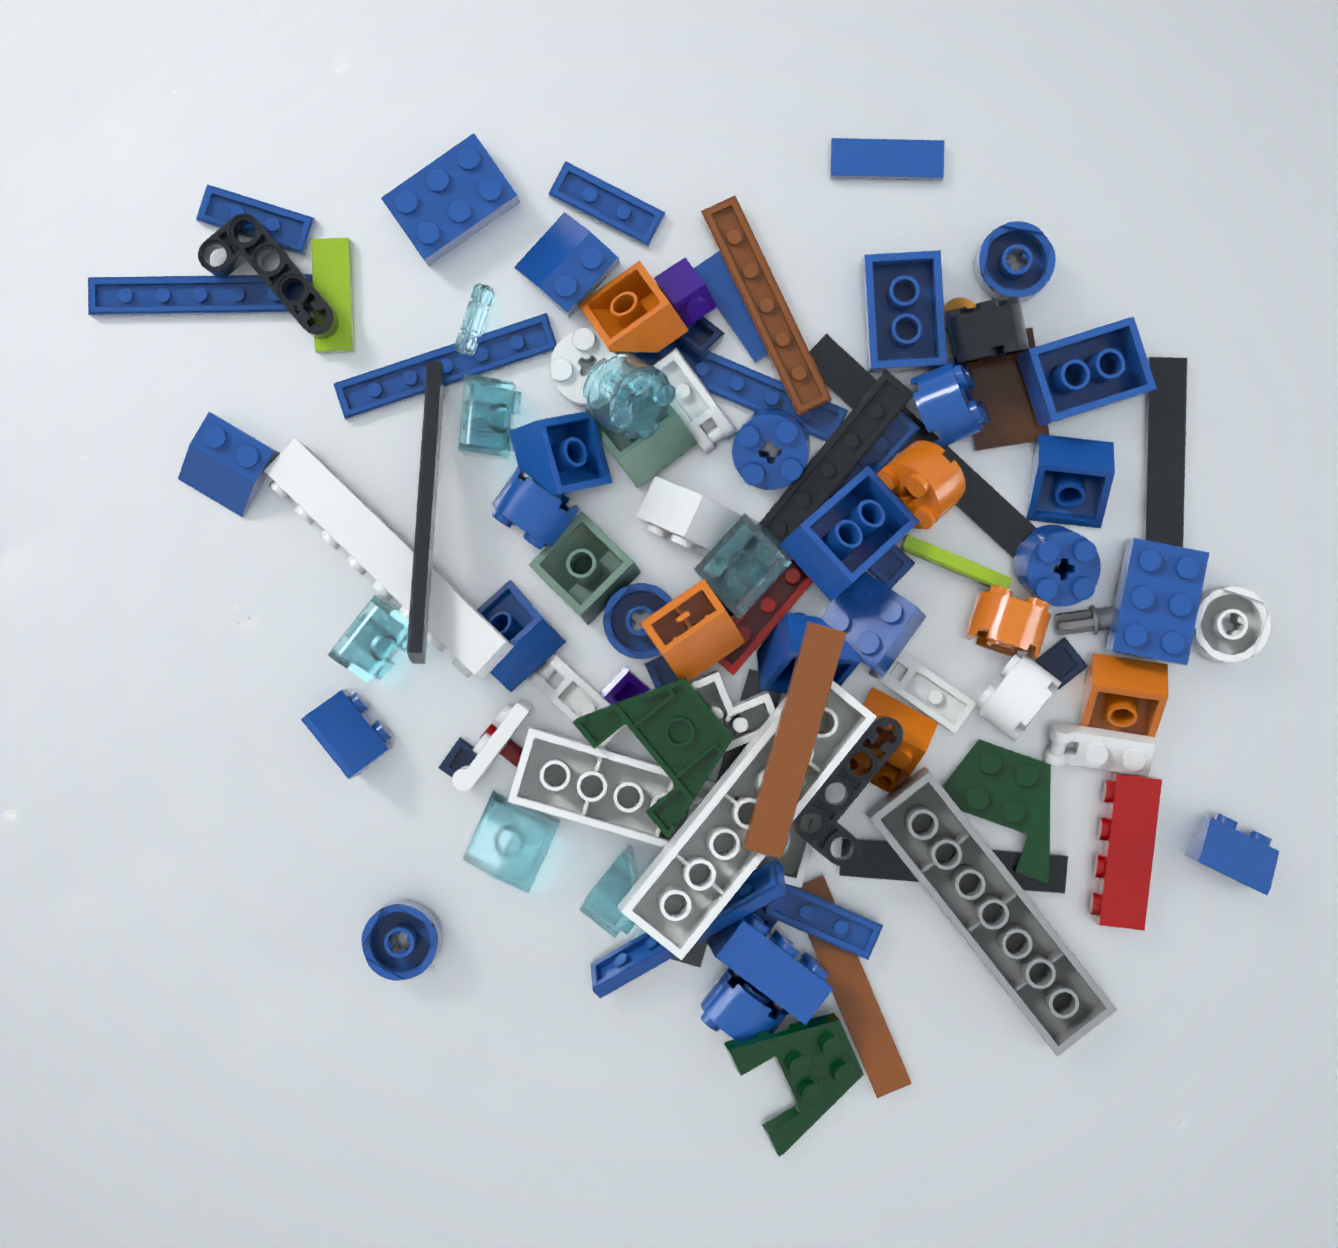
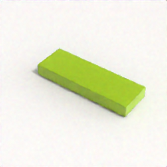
[311,238,354,353]
[900,534,1013,589]

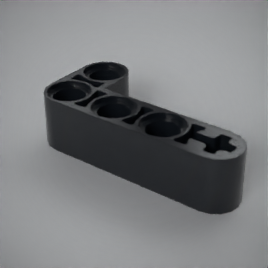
[198,213,339,339]
[792,716,904,866]

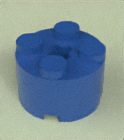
[975,221,1056,302]
[911,361,990,448]
[732,408,811,490]
[492,467,580,550]
[1014,525,1101,607]
[603,583,672,659]
[361,900,442,981]
[700,967,789,1042]

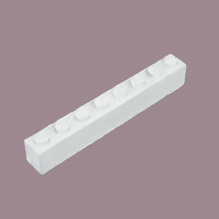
[264,438,514,680]

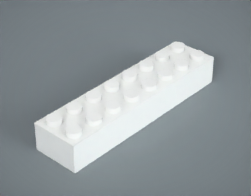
[617,681,877,960]
[507,727,821,888]

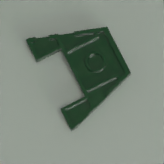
[572,677,734,839]
[942,739,1051,884]
[724,1013,864,1157]

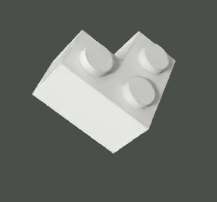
[636,476,751,562]
[690,670,775,752]

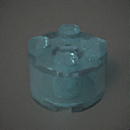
[583,352,675,440]

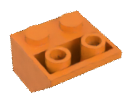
[639,579,745,681]
[850,687,938,793]

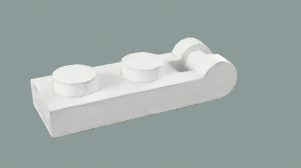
[645,348,738,454]
[868,651,977,734]
[526,653,624,748]
[452,700,533,791]
[1044,722,1156,777]

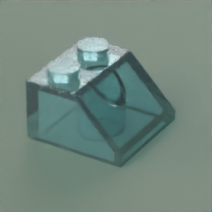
[458,374,522,460]
[694,514,792,619]
[328,595,409,683]
[463,790,561,893]
[579,844,638,938]

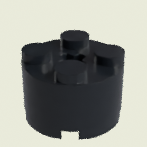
[945,297,1029,365]

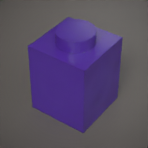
[654,258,717,327]

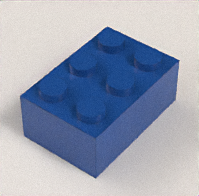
[381,133,520,266]
[862,250,947,373]
[1016,316,1157,427]
[780,466,919,602]
[1105,538,1209,665]
[706,912,834,1025]

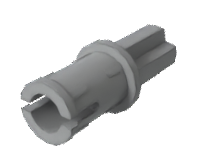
[1054,605,1114,636]

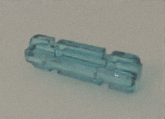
[455,283,495,356]

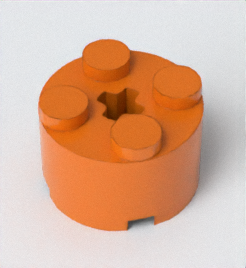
[877,440,966,529]
[965,585,1051,660]

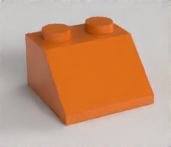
[578,260,689,352]
[1078,653,1168,737]

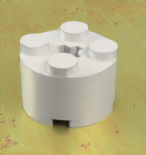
[550,328,627,407]
[1192,586,1271,662]
[977,654,1062,742]

